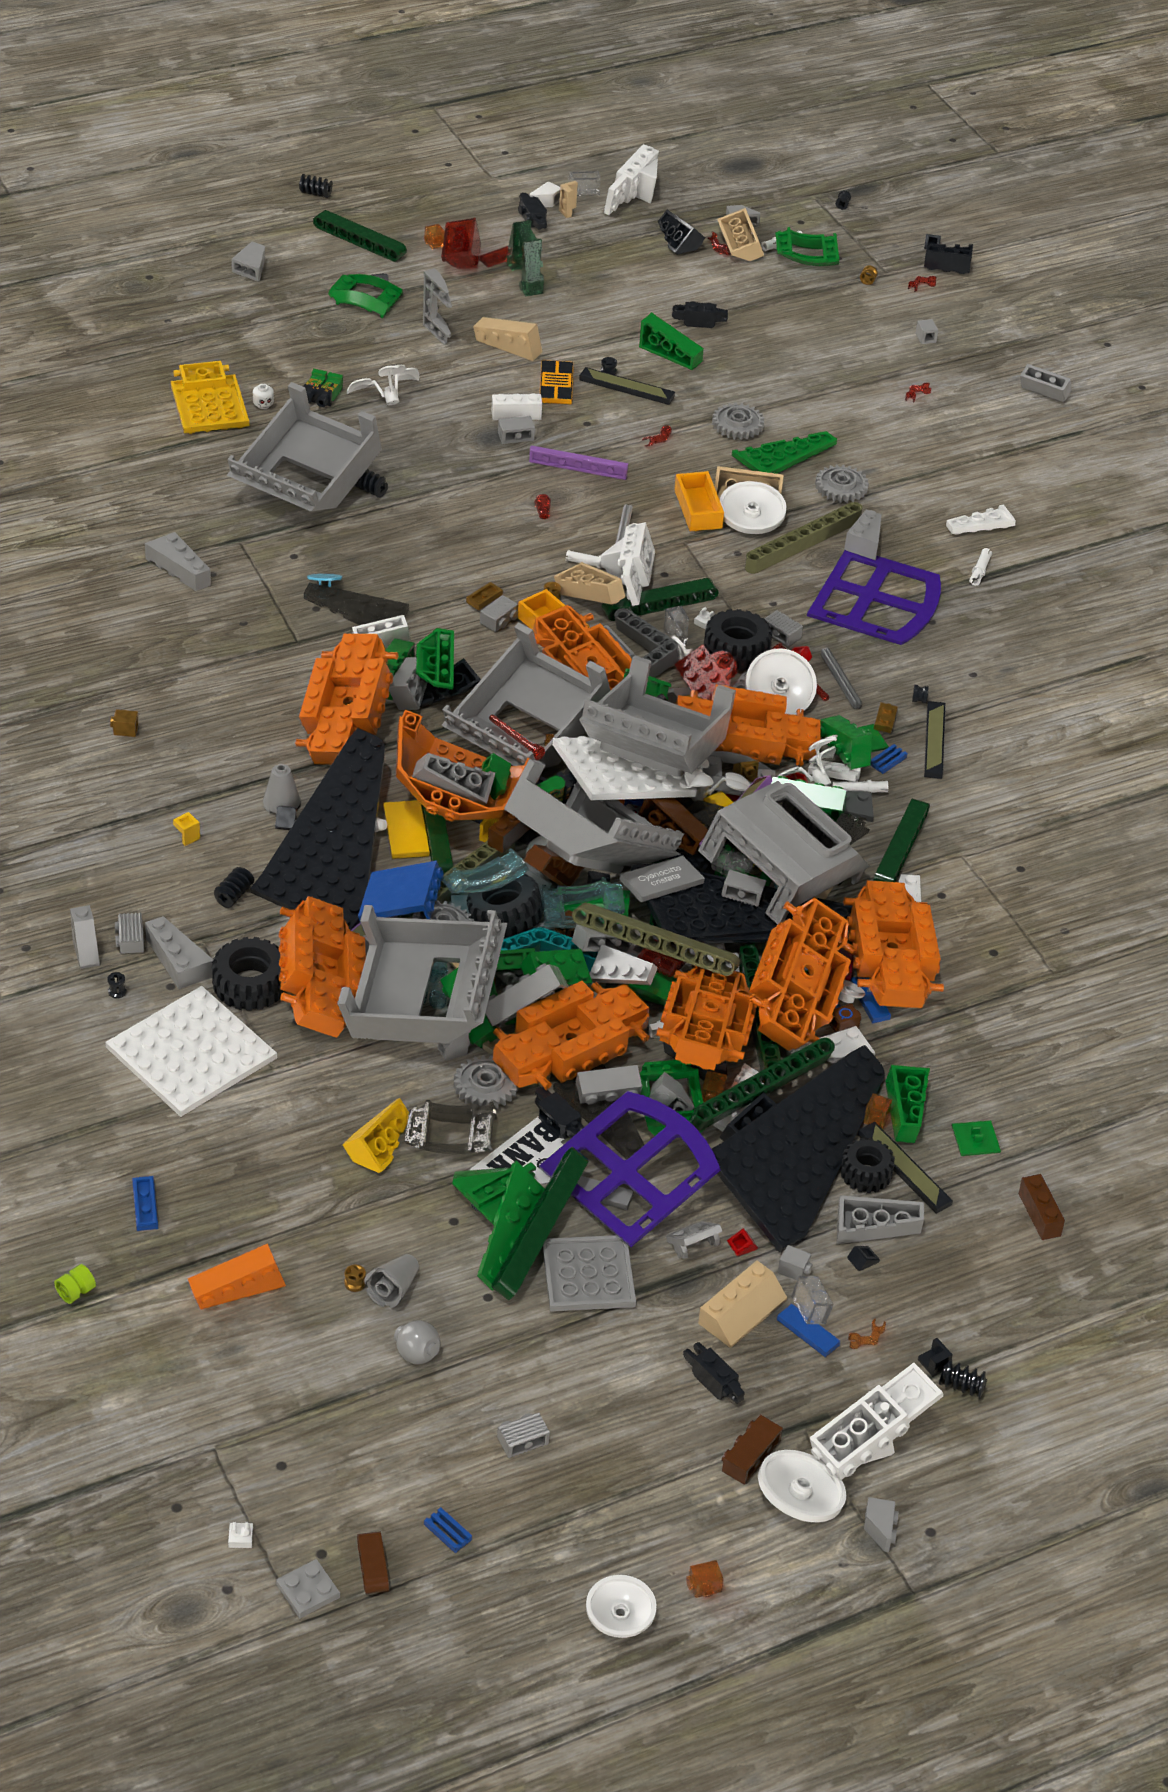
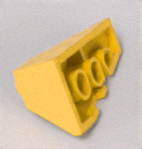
[342,1098,411,1173]

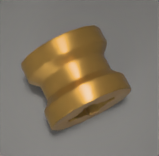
[860,265,878,285]
[543,582,561,600]
[344,1264,366,1292]

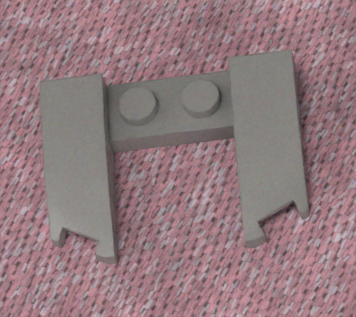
[423,268,452,345]

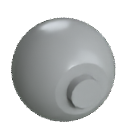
[394,1320,440,1364]

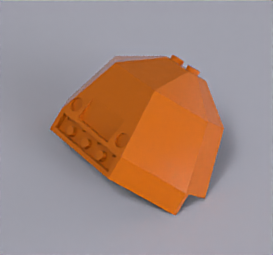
[396,709,541,822]

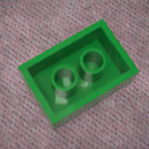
[520,949,593,993]

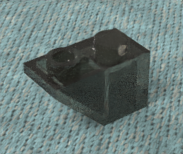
[836,813,870,845]

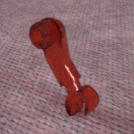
[707,231,730,255]
[642,425,672,447]

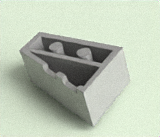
[844,509,882,560]
[389,657,428,710]

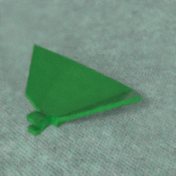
[452,1162,536,1224]

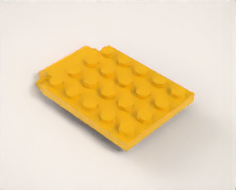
[171,361,249,434]

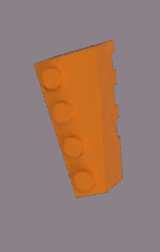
[187,1243,286,1310]

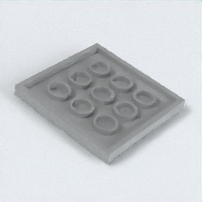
[542,1235,636,1311]

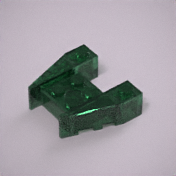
[505,220,544,296]

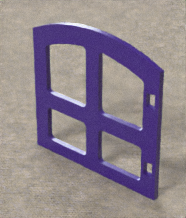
[807,550,941,645]
[539,1091,721,1247]

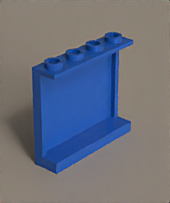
[358,861,444,931]

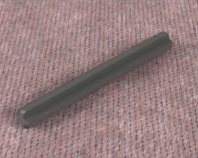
[821,648,862,709]

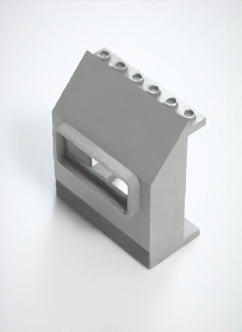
[227,382,382,511]
[442,622,611,769]
[579,655,736,777]
[504,759,684,874]
[698,781,870,925]
[337,905,507,1044]

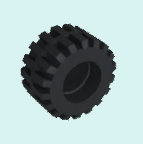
[840,1138,895,1193]

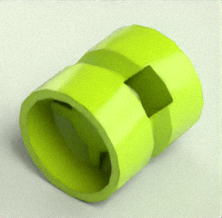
[54,1264,96,1304]

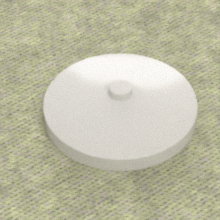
[720,481,786,534]
[745,649,817,715]
[758,1450,846,1522]

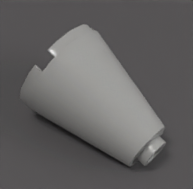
[263,764,300,814]
[364,1254,419,1308]

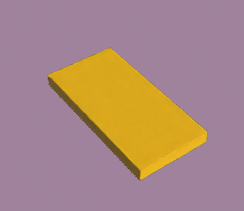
[383,800,430,859]

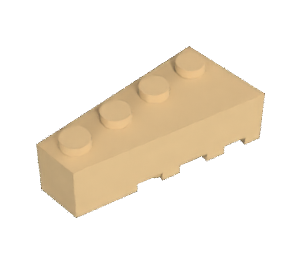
[473,317,542,361]
[554,562,625,604]

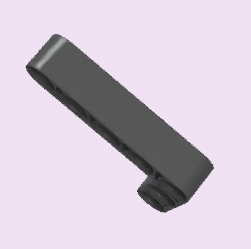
[615,608,680,678]

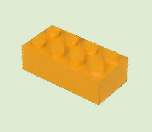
[674,471,724,531]
[518,589,590,632]

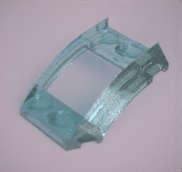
[441,848,529,894]
[541,877,625,928]

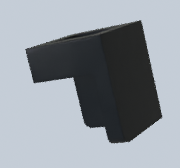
[918,1338,953,1377]

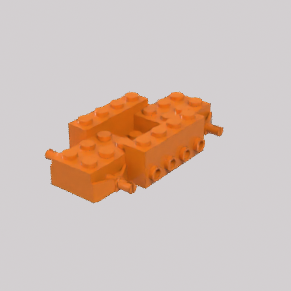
[533,605,632,690]
[295,633,398,765]
[676,684,820,766]
[843,881,944,1008]
[279,896,366,1038]
[749,897,856,1051]
[656,966,757,1070]
[492,981,650,1090]

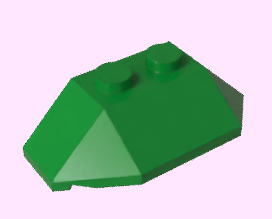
[416,628,454,689]

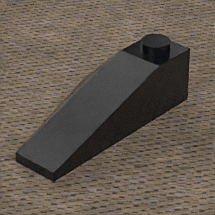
[658,209,706,254]
[420,658,481,707]

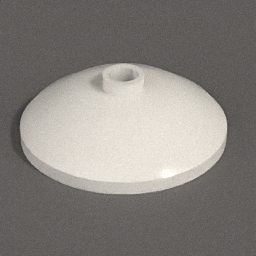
[586,1575,656,1638]

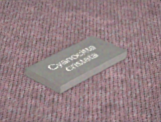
[620,856,705,902]

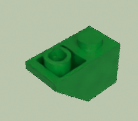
[481,753,511,800]

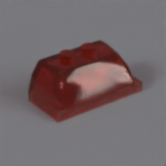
[441,218,481,270]

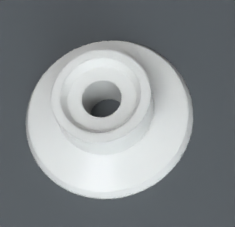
[838,980,865,1003]

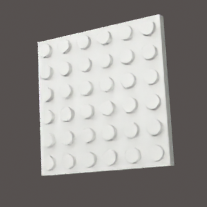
[552,736,697,800]
[106,986,277,1117]

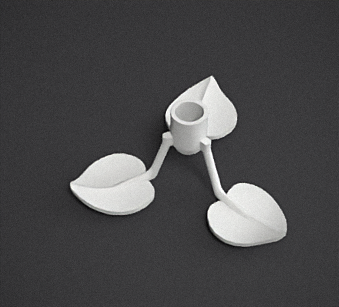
[347,364,419,405]
[777,735,838,786]
[685,759,751,804]

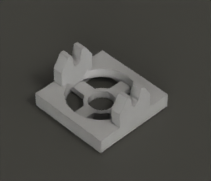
[666,1221,722,1259]

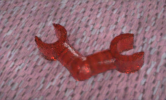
[908,276,937,292]
[905,383,931,403]

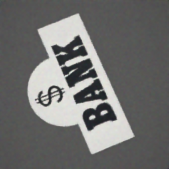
[470,1116,564,1184]

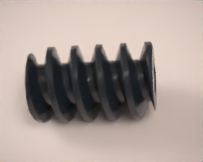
[299,174,333,198]
[354,469,388,498]
[214,867,254,908]
[939,1359,987,1399]

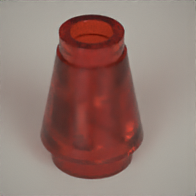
[534,494,551,519]

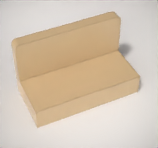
[559,181,578,218]

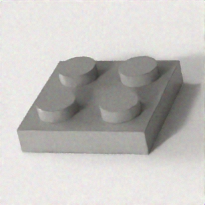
[276,1559,340,1619]

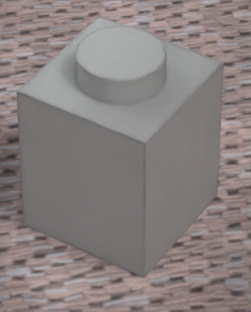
[916,319,938,344]
[778,1245,813,1282]

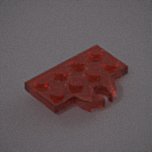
[674,644,737,701]

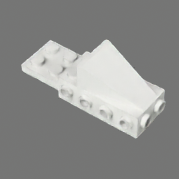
[604,144,659,215]
[601,522,655,606]
[810,1363,943,1481]

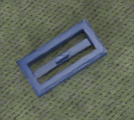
[870,744,908,774]
[424,1507,472,1553]

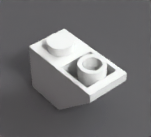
[529,182,560,207]

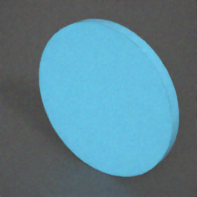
[307,574,342,588]

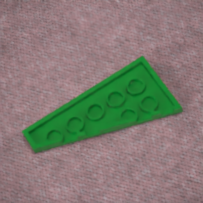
[731,431,837,474]
[477,1160,545,1290]

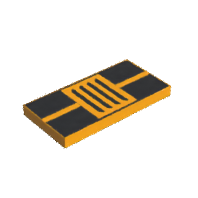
[540,360,573,404]

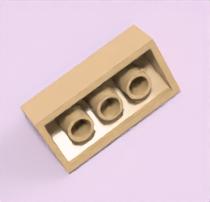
[717,208,764,261]
[715,466,784,500]
[698,1260,787,1348]

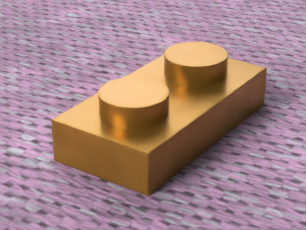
[466,582,503,610]
[874,702,898,733]

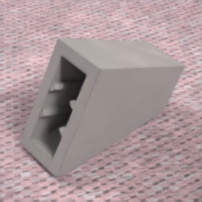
[232,241,265,281]
[70,905,100,969]

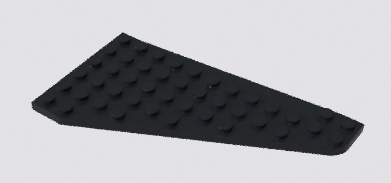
[250,728,385,931]
[630,863,853,945]
[712,1045,885,1252]

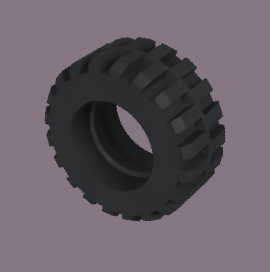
[704,609,773,671]
[466,871,544,938]
[212,937,286,1011]

